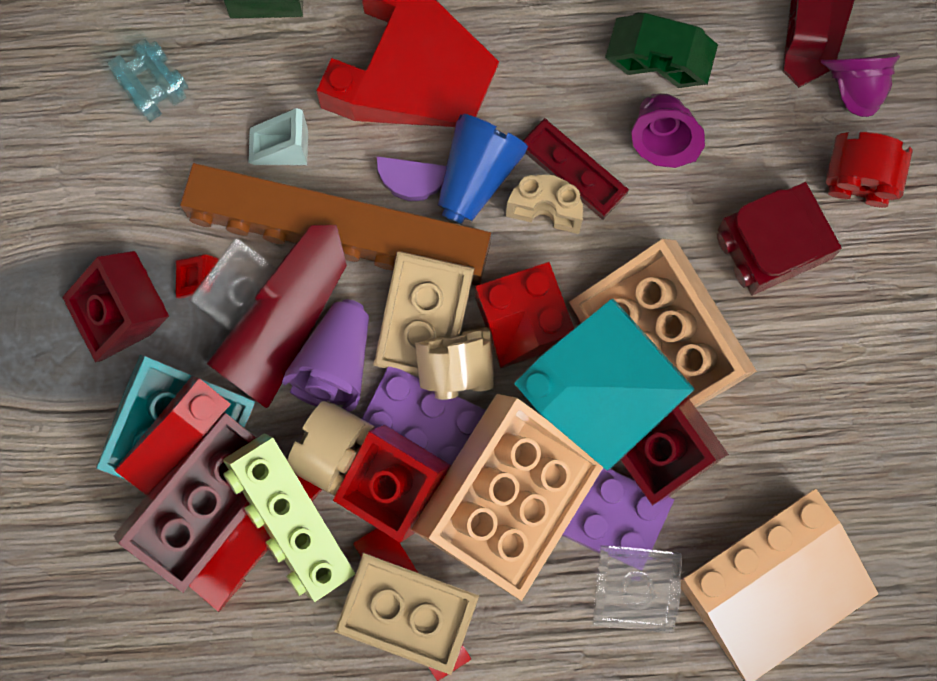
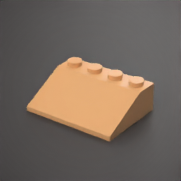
[569,239,757,408]
[411,394,603,601]
[677,489,878,681]

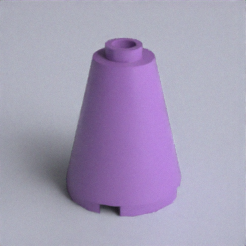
[282,299,369,412]

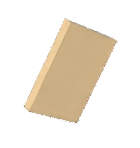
[373,251,475,376]
[334,553,479,675]

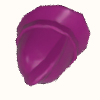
[821,52,900,117]
[631,93,705,168]

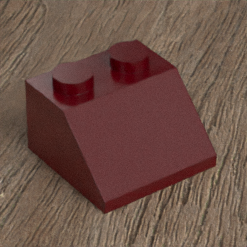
[62,251,169,363]

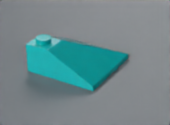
[514,299,695,470]
[96,355,255,480]

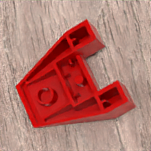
[316,0,499,127]

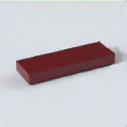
[523,118,629,220]

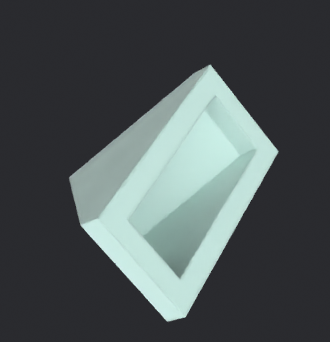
[248,108,308,165]

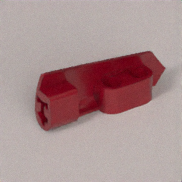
[783,0,855,88]
[206,225,347,408]

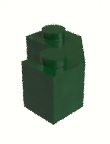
[605,12,718,88]

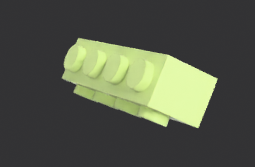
[223,433,356,602]

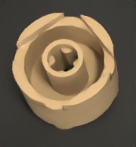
[287,401,375,496]

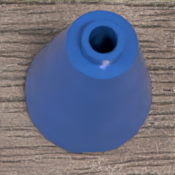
[438,114,528,225]

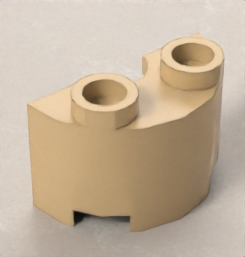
[506,175,583,234]
[415,327,495,400]

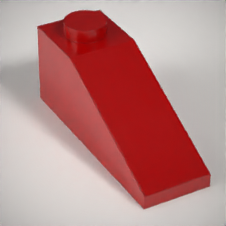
[114,376,230,496]

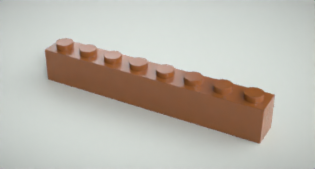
[180,163,491,285]

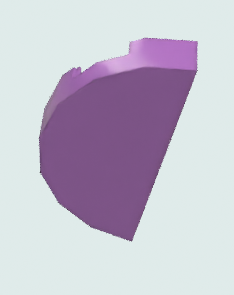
[377,157,446,201]

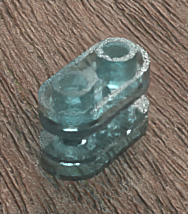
[107,38,189,123]

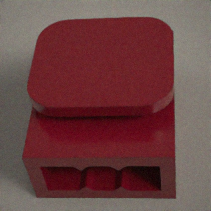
[717,182,842,296]

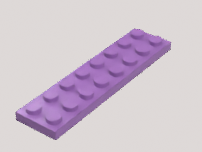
[362,366,674,573]

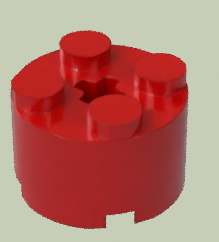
[826,132,913,208]

